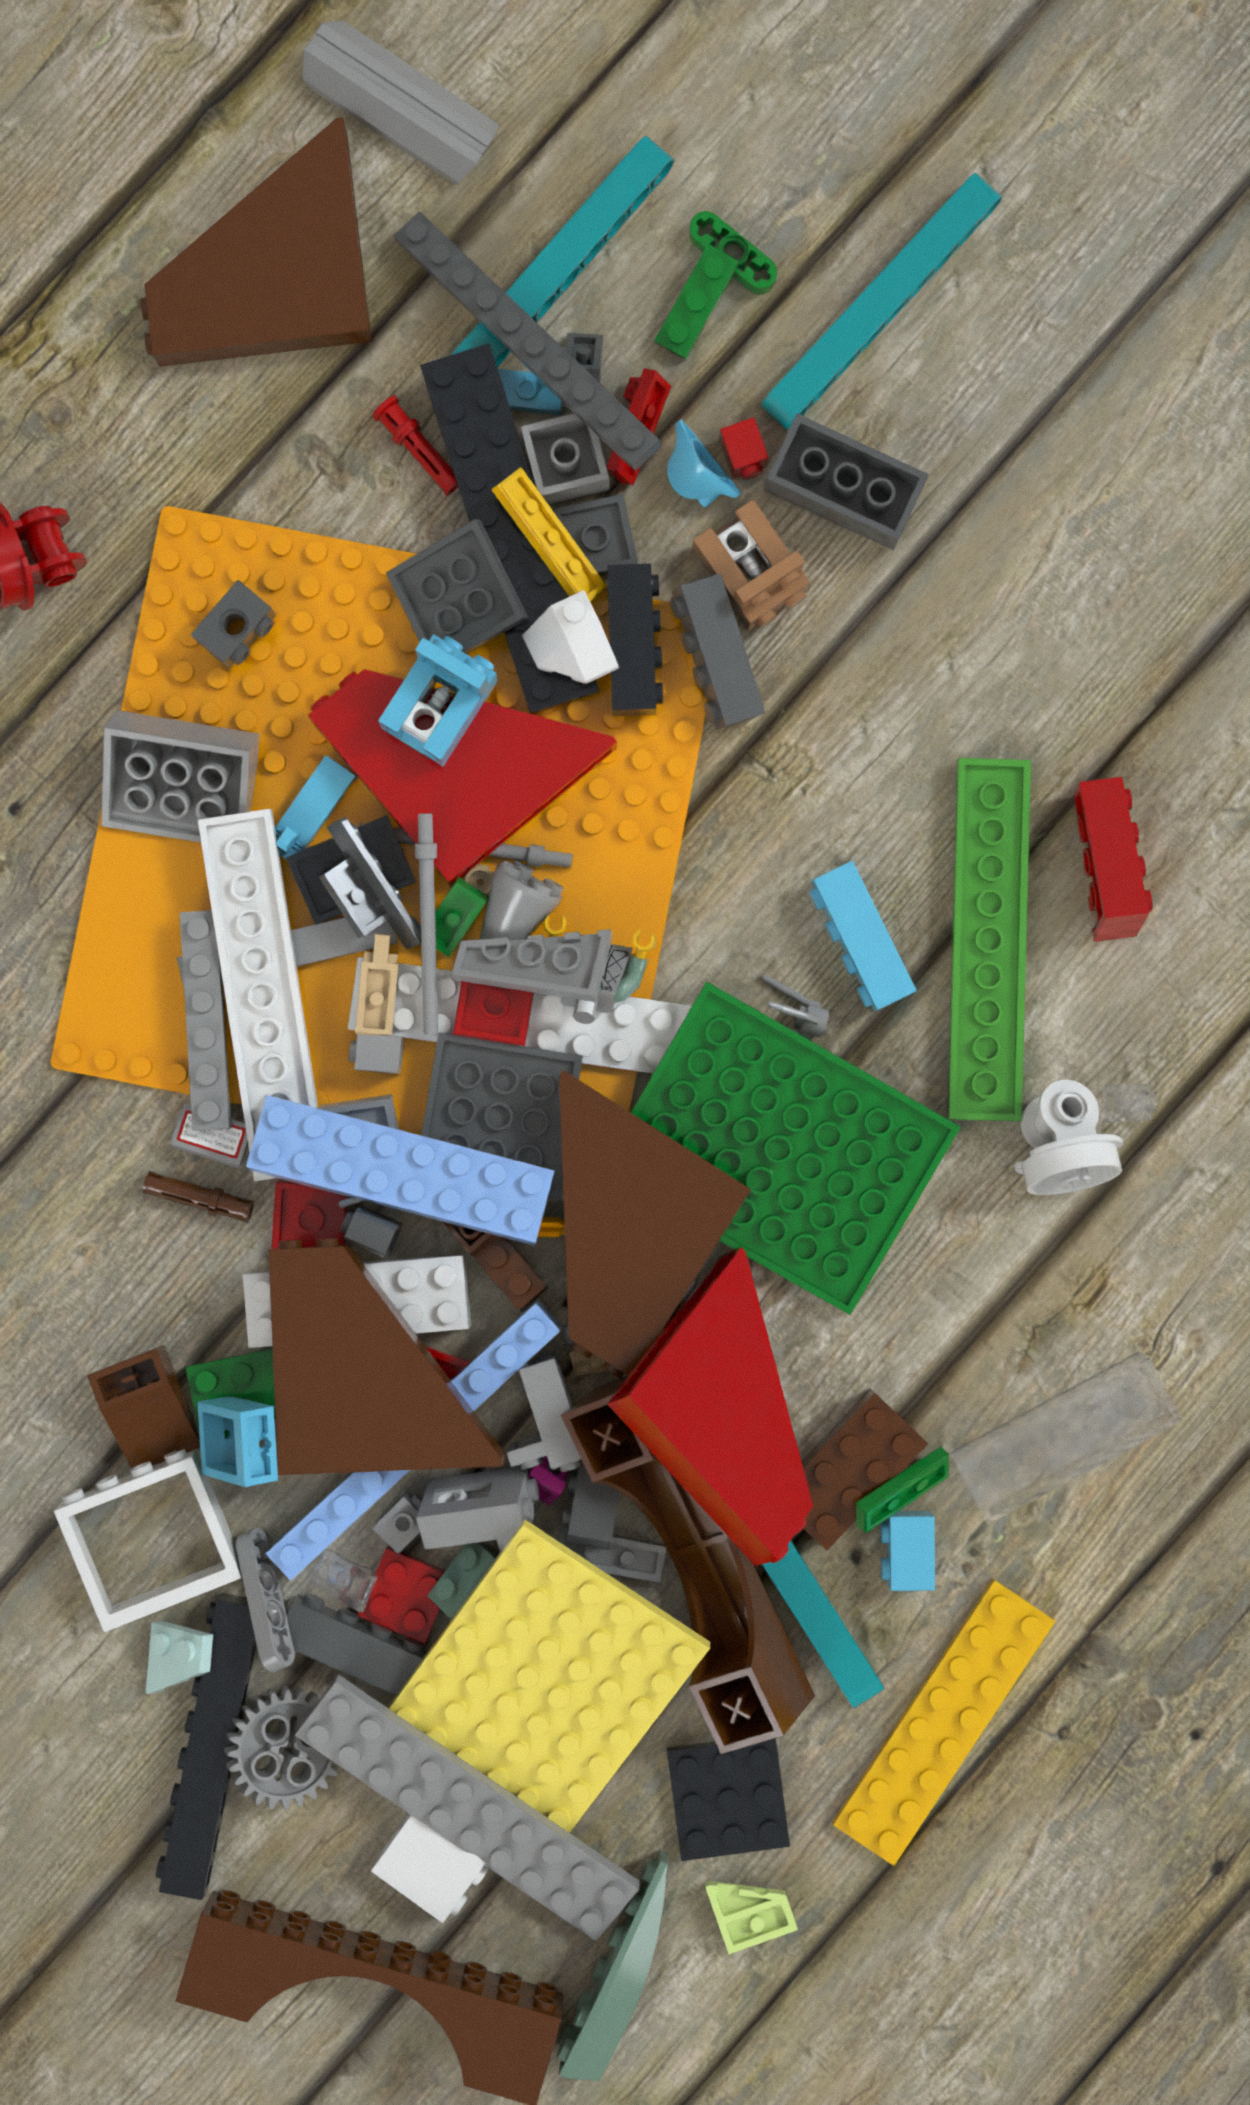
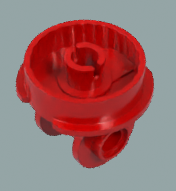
[0,503,87,611]

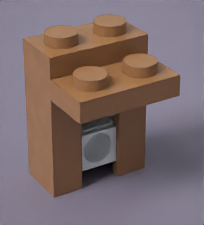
[692,499,810,630]

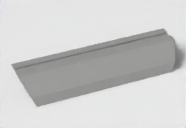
[302,20,499,185]

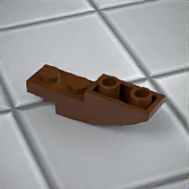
[442,1221,548,1312]

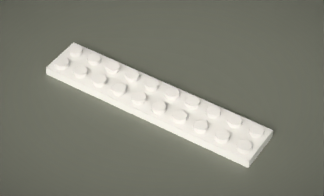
[198,809,319,1182]
[348,957,691,1073]

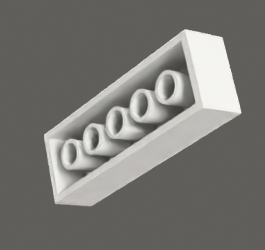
[243,1253,471,1348]

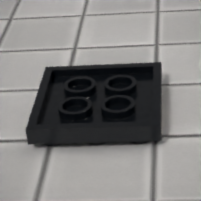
[667,1738,790,1861]

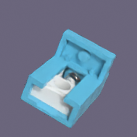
[378,634,498,767]

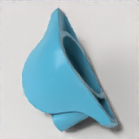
[667,419,742,508]

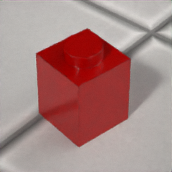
[719,417,769,480]

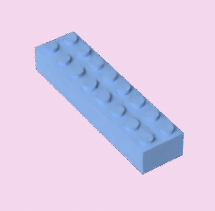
[246,1095,554,1246]

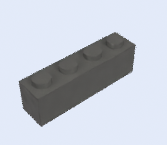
[671,573,765,730]
[287,1593,428,1696]

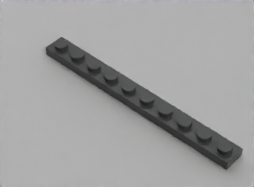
[394,211,662,471]

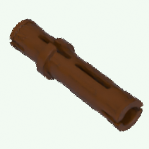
[142,1171,254,1223]

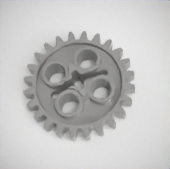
[224,1686,338,1810]

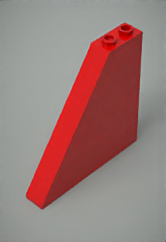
[308,669,617,887]
[608,1247,813,1566]

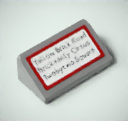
[170,1104,249,1168]

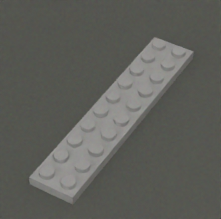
[295,1674,640,1941]

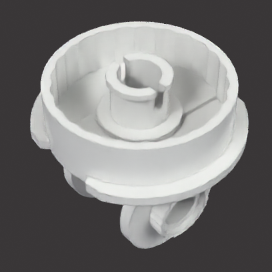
[1014,1080,1123,1195]

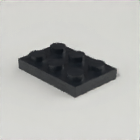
[286,815,416,925]

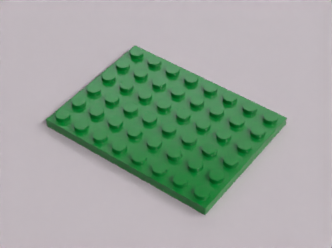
[630,981,961,1315]

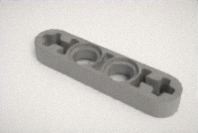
[236,1528,295,1672]

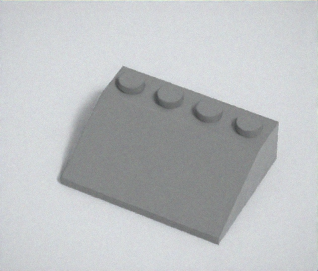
[101,710,259,843]

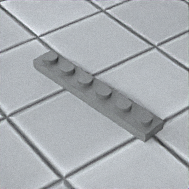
[180,910,231,1131]

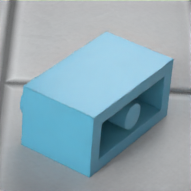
[880,1511,935,1591]

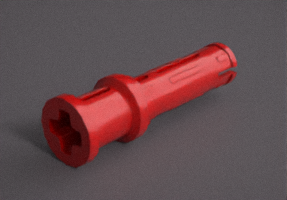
[372,395,458,496]

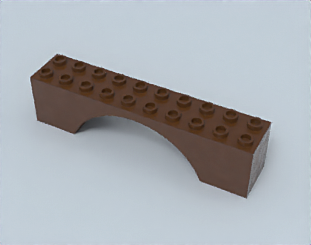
[561,1375,815,1754]
[175,1890,563,2105]

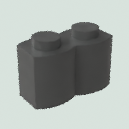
[340,1206,403,1258]

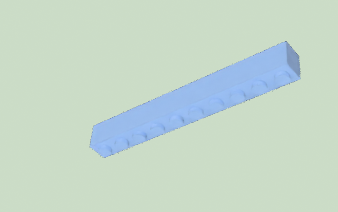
[266,1299,563,1581]

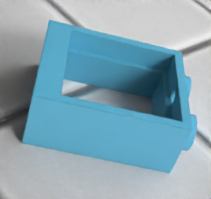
[197,1396,278,1487]

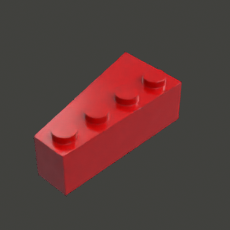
[1074,777,1153,942]

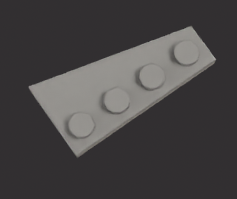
[452,929,613,1002]

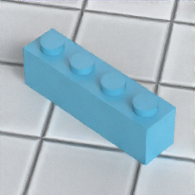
[809,860,917,1012]

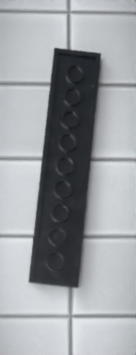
[420,343,599,714]

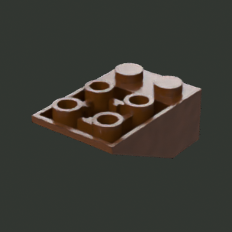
[87,1345,200,1469]

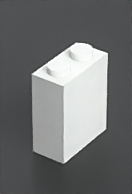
[371,1813,488,1923]

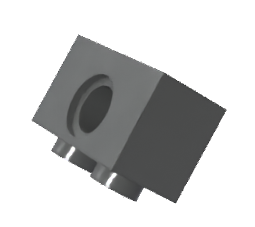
[191,580,276,670]

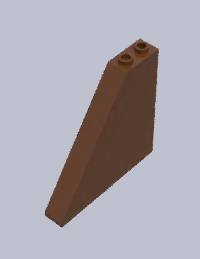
[140,117,372,367]
[559,1070,751,1378]
[268,1238,506,1475]

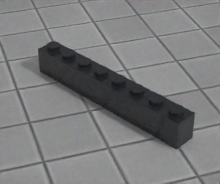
[155,1593,257,1900]

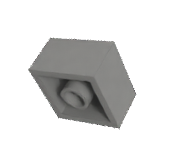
[521,413,609,505]

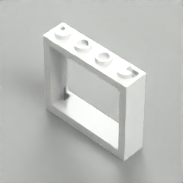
[54,1449,242,1632]

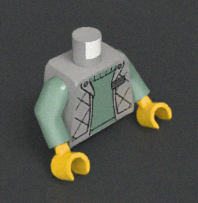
[543,915,656,1024]

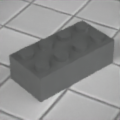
[764,414,929,550]

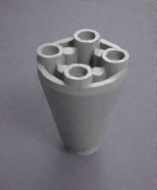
[479,861,564,940]

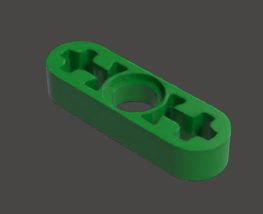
[689,211,777,294]

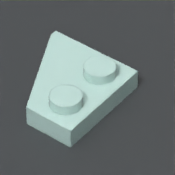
[145,1621,213,1694]

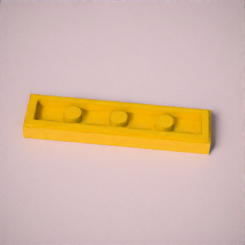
[491,467,608,601]

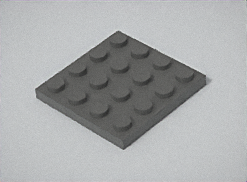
[421,1032,583,1200]

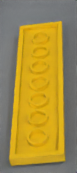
[832,1578,1055,1866]

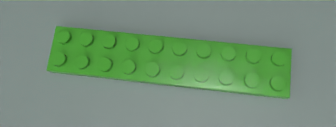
[947,758,1031,1122]

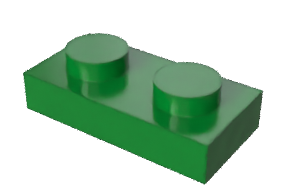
[435,877,489,957]

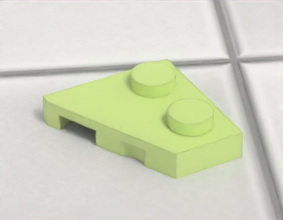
[705,1881,798,1954]

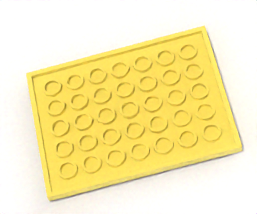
[387,1519,710,1833]

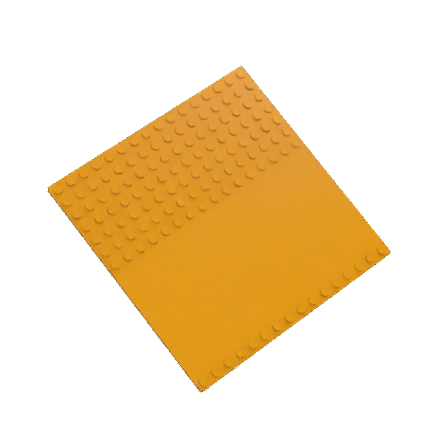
[51,506,707,1135]

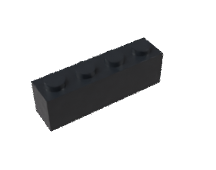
[607,563,663,716]

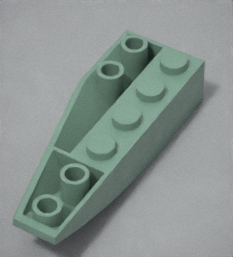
[556,1850,667,2081]

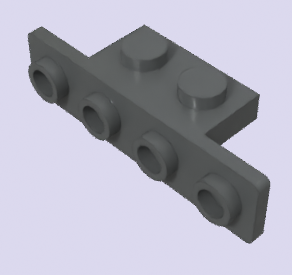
[319,817,421,949]

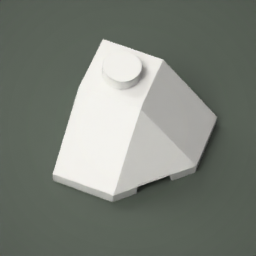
[522,590,619,684]

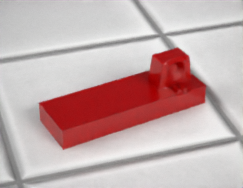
[606,368,671,486]

